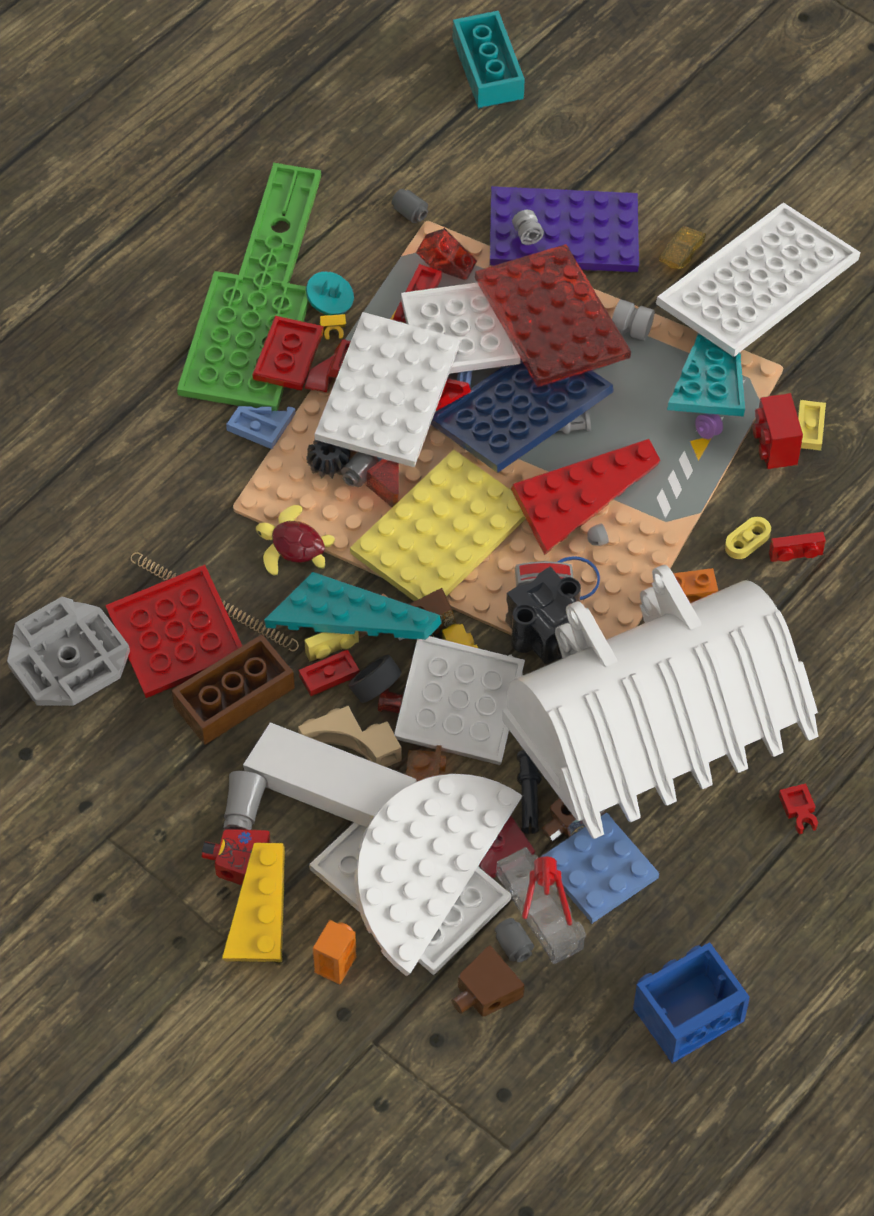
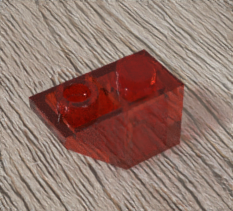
[416,228,477,280]

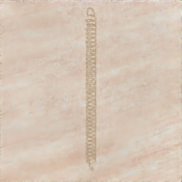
[131,552,299,651]

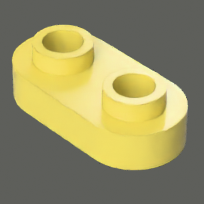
[725,517,771,559]

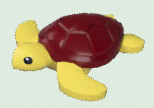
[256,505,335,575]

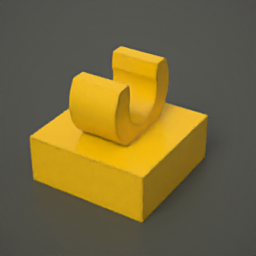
[320,314,346,340]

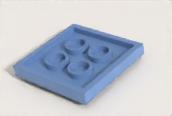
[541,813,659,923]

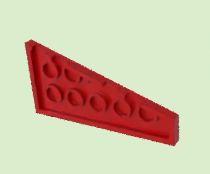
[511,439,661,555]

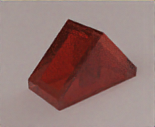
[366,459,399,507]

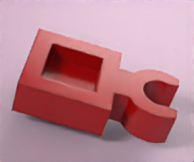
[779,783,818,834]

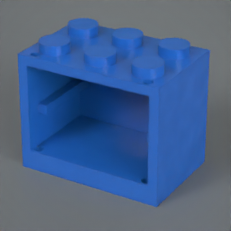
[633,942,750,1063]

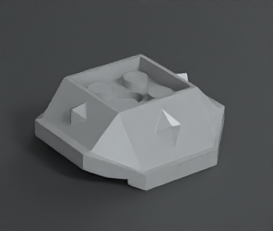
[7,597,130,706]

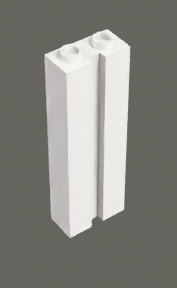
[243,722,417,827]

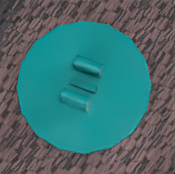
[306,272,354,315]

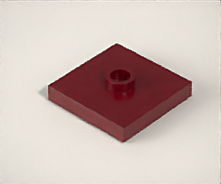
[478,815,535,878]

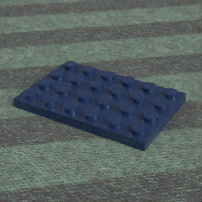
[431,338,614,473]

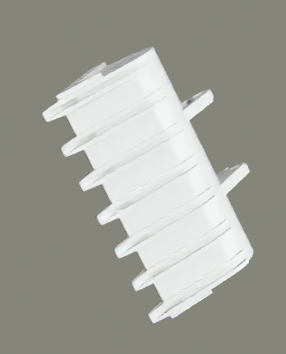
[502,564,818,839]

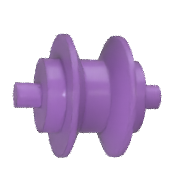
[695,413,723,439]

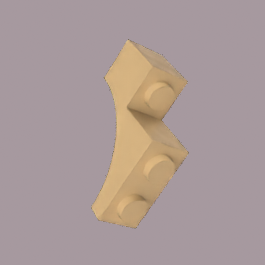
[298,706,402,767]

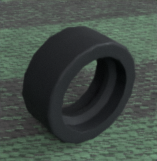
[349,655,402,703]

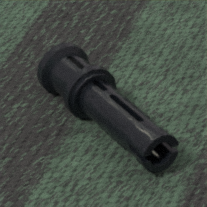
[516,750,542,834]

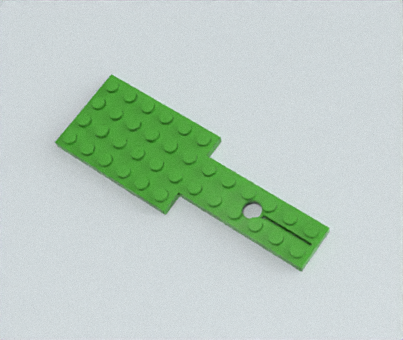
[177,163,321,411]

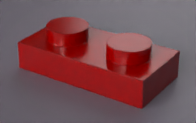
[769,532,826,562]
[299,649,359,696]

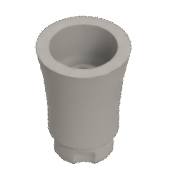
[224,771,267,830]

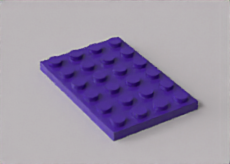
[489,186,639,272]

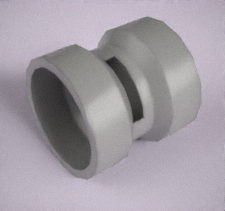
[512,210,544,245]

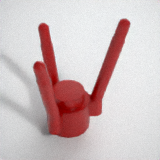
[522,856,572,926]

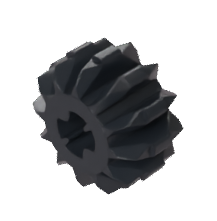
[306,439,351,479]

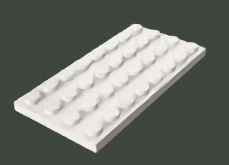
[656,203,860,357]

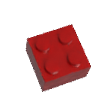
[753,393,803,469]

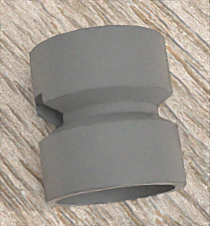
[610,299,655,341]

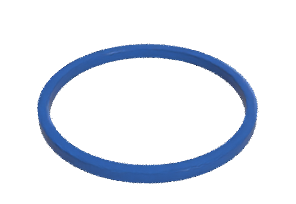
[557,556,600,600]

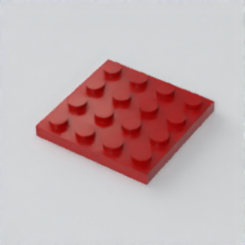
[105,565,242,698]

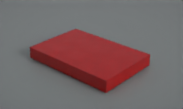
[252,315,324,391]

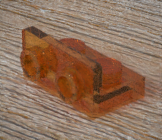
[406,745,447,782]

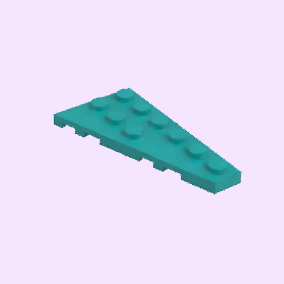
[667,333,745,417]
[264,572,441,640]

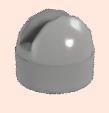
[587,523,609,546]

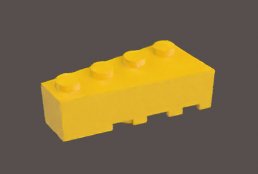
[222,843,285,962]

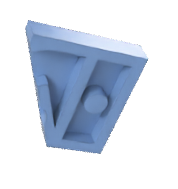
[226,406,295,449]

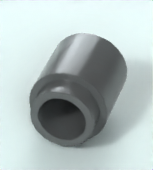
[391,189,428,223]
[341,452,379,487]
[495,918,534,962]

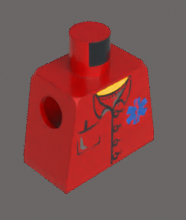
[202,829,271,886]

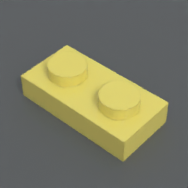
[798,400,826,450]
[305,631,359,662]

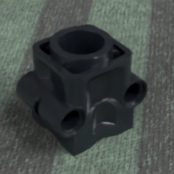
[505,566,581,664]

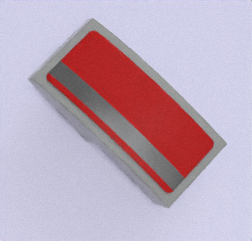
[515,561,573,587]

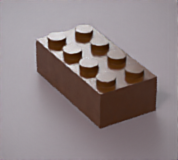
[172,634,295,745]

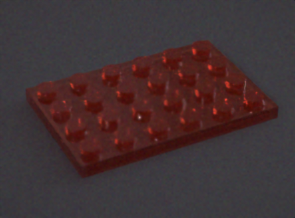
[475,244,631,387]

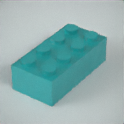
[453,11,525,108]

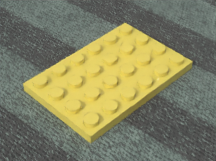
[350,450,526,601]

